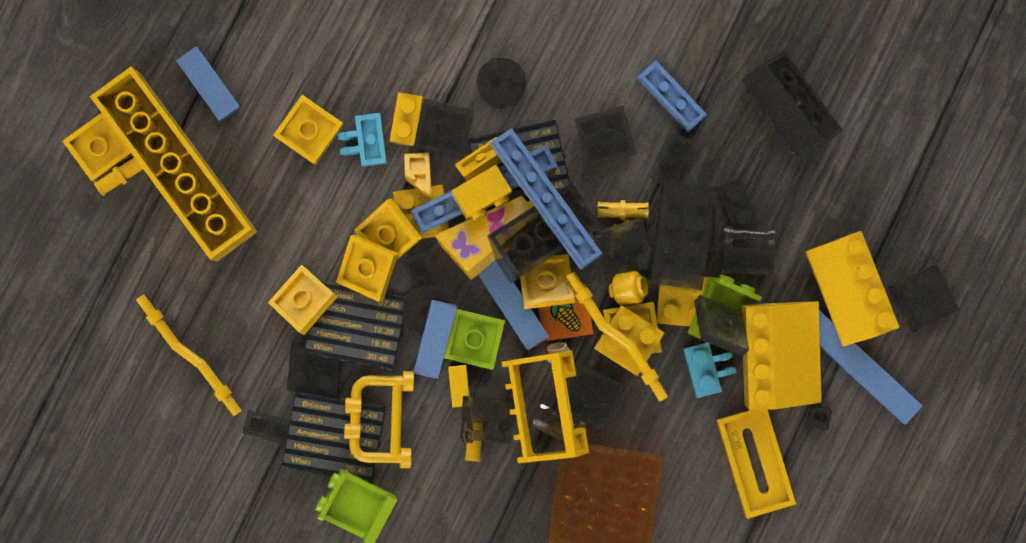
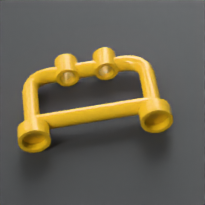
[344,371,414,468]

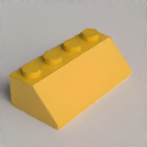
[805,231,899,346]

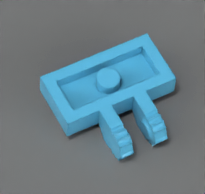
[338,113,387,167]
[683,342,737,398]

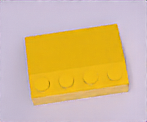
[741,301,822,410]

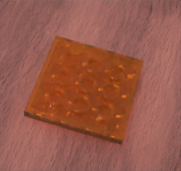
[547,439,664,543]

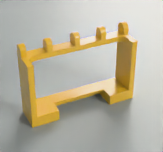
[501,350,589,463]

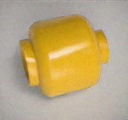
[609,271,648,306]

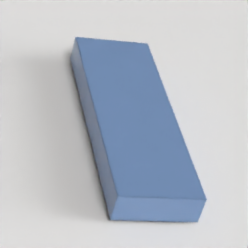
[176,46,241,122]
[637,60,707,132]
[413,300,457,379]

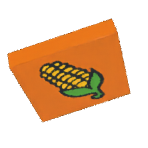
[538,284,593,341]

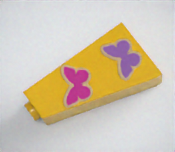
[435,196,540,280]

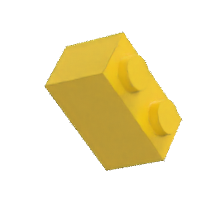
[451,165,512,221]

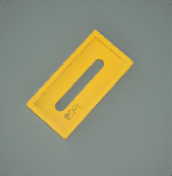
[716,410,796,519]

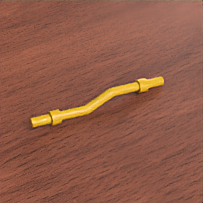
[566,271,668,402]
[136,294,242,416]

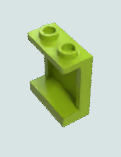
[687,275,762,354]
[315,468,397,543]

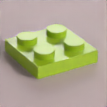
[444,309,505,370]

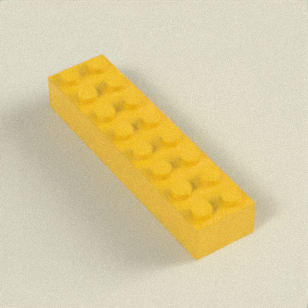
[90,66,258,262]

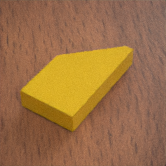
[404,152,432,197]

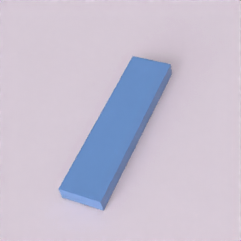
[478,258,549,351]

